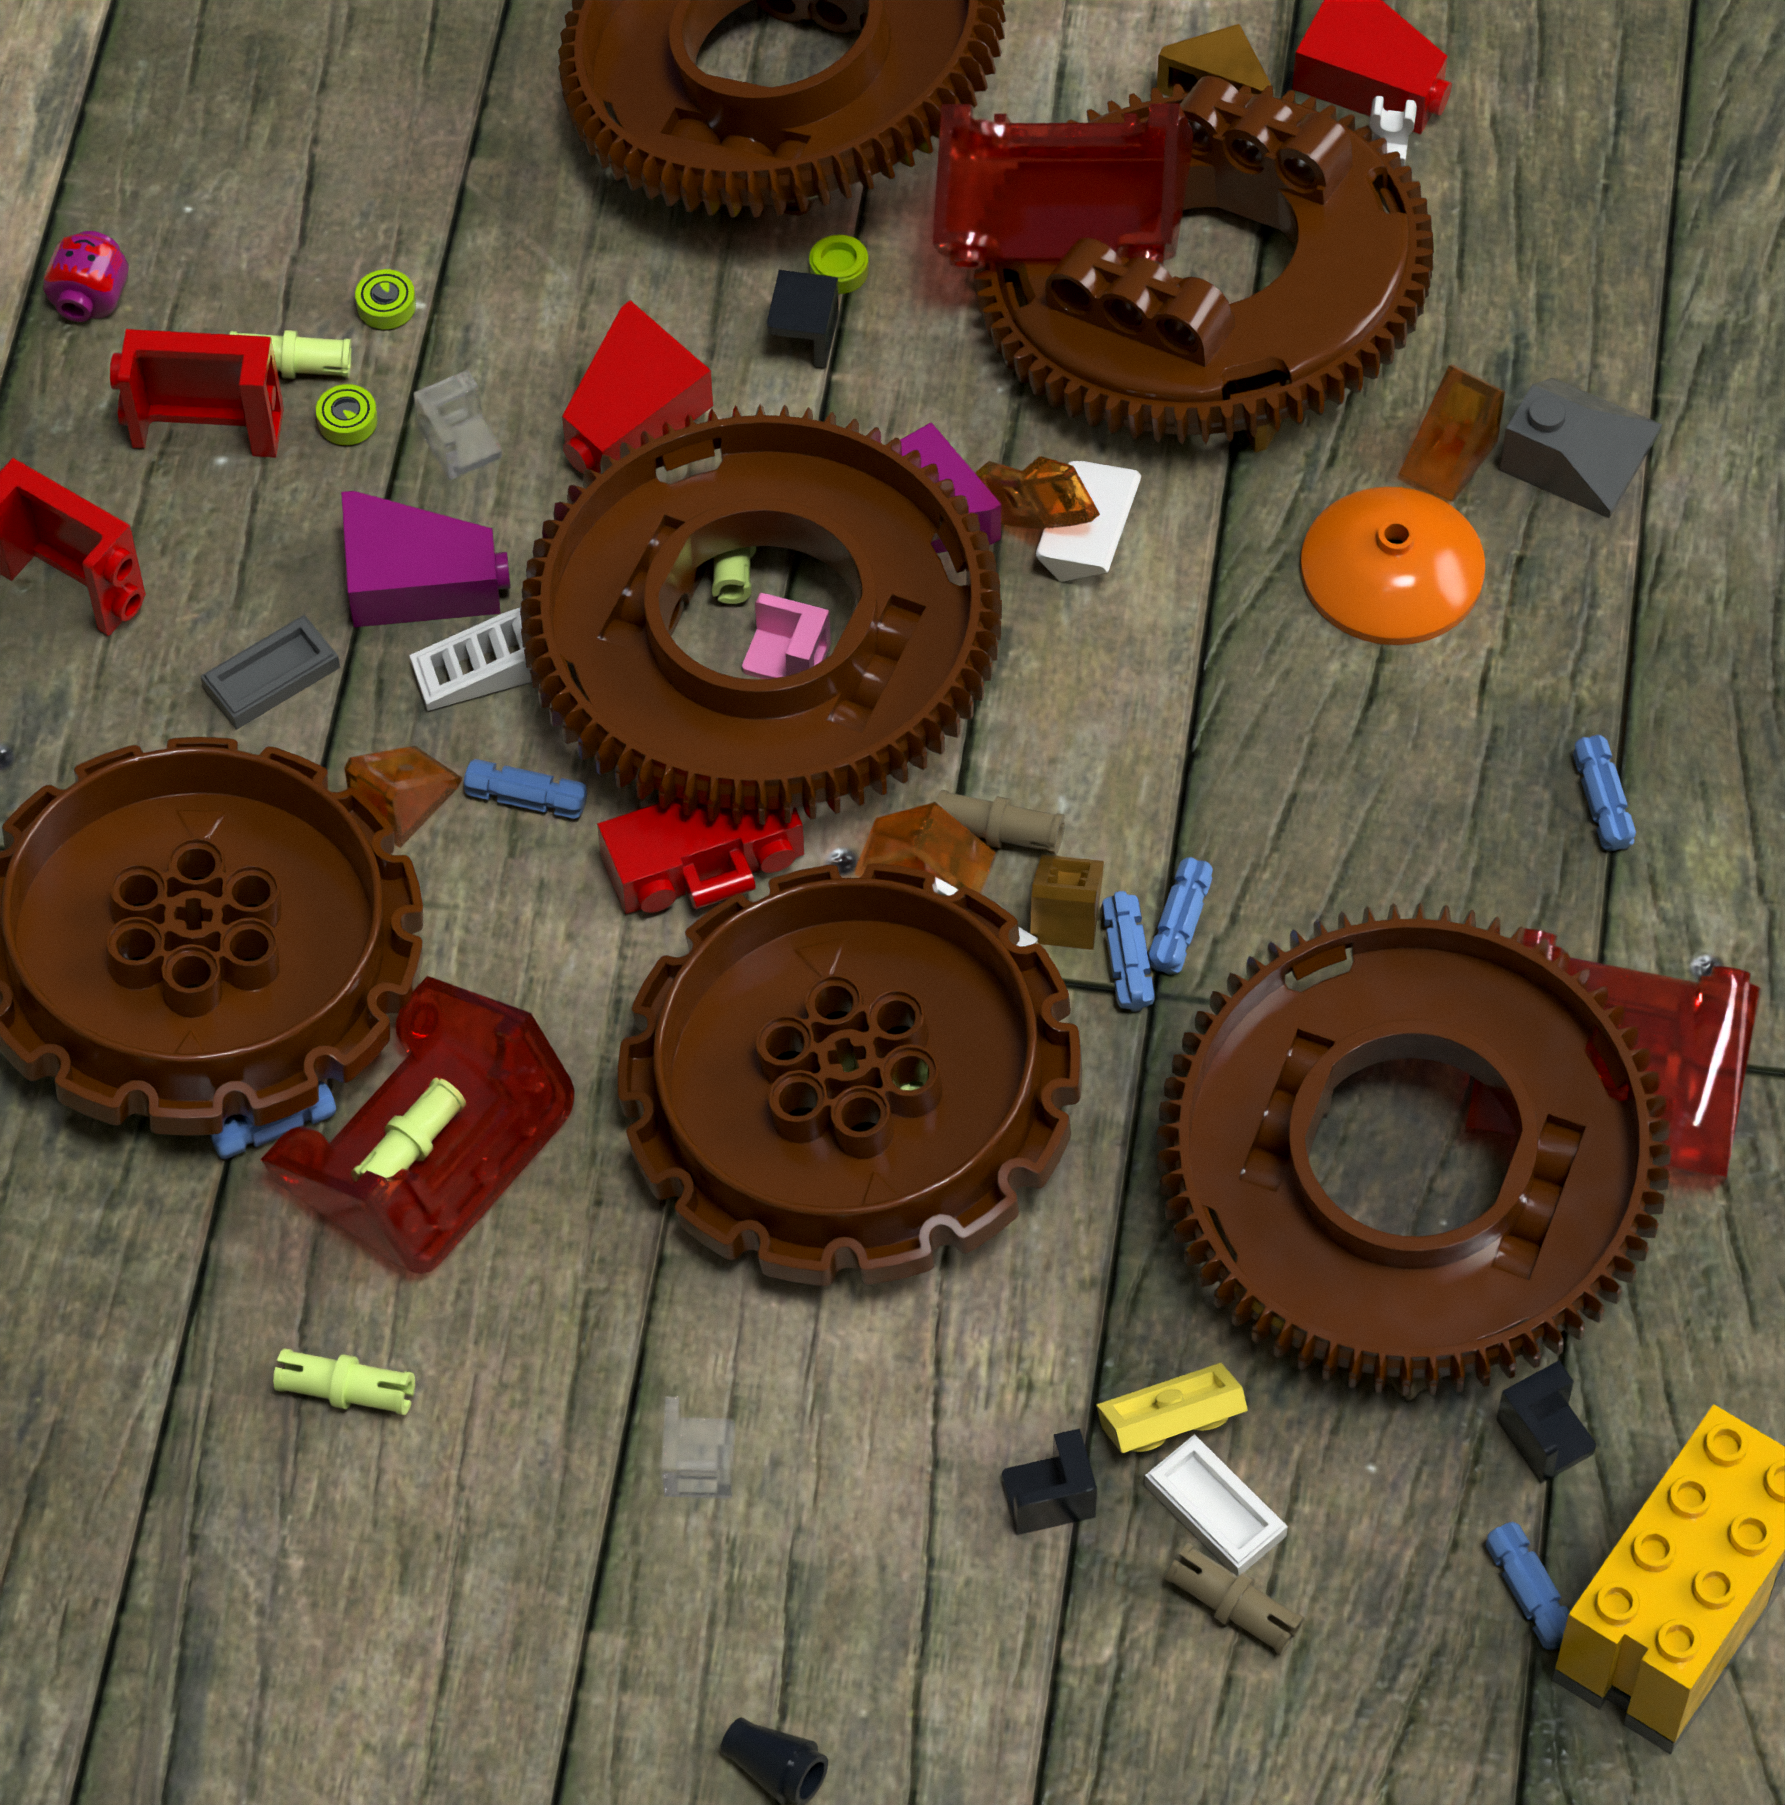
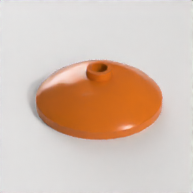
[1301,486,1485,645]

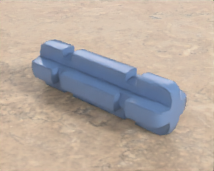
[1573,734,1636,851]
[464,759,587,819]
[1149,857,1213,975]
[1101,891,1155,1012]
[210,1081,336,1159]
[1486,1522,1570,1650]

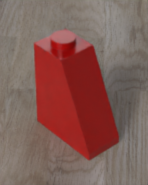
[1292,0,1452,134]
[562,300,713,474]

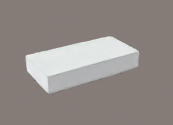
[1144,1434,1288,1576]

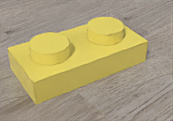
[1096,1363,1248,1453]

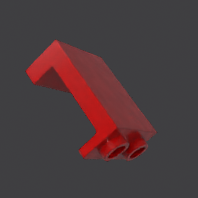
[110,329,284,458]
[0,458,146,635]

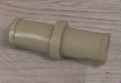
[933,790,1065,855]
[1165,1542,1304,1655]

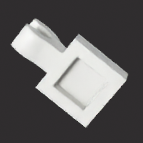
[1369,96,1417,166]

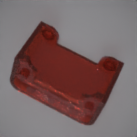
[932,104,1193,269]
[260,976,575,1274]

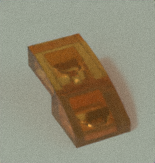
[975,456,1100,529]

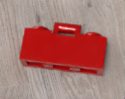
[597,797,804,914]

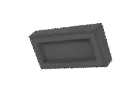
[200,615,340,730]

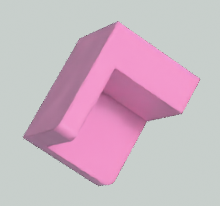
[742,593,831,679]

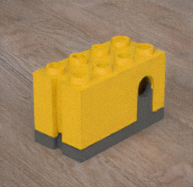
[1552,1404,1785,1754]

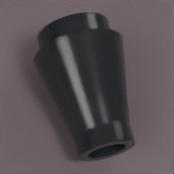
[721,1717,828,1805]

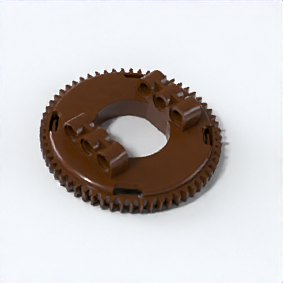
[558,0,1006,217]
[973,76,1434,445]
[520,404,1002,825]
[1156,903,1671,1395]

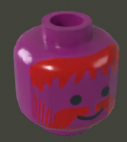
[43,231,129,322]

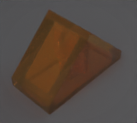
[1399,365,1505,502]
[344,746,463,848]
[855,802,996,894]

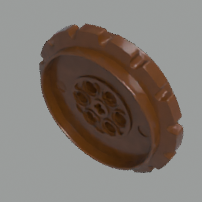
[0,737,423,1136]
[618,863,1082,1286]

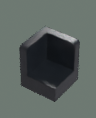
[767,270,839,368]
[1497,1360,1596,1484]
[1002,1429,1097,1535]

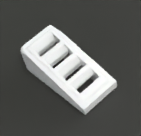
[409,608,531,711]

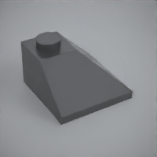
[1499,378,1662,518]

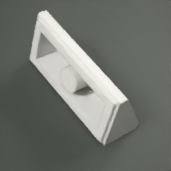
[1036,461,1141,582]

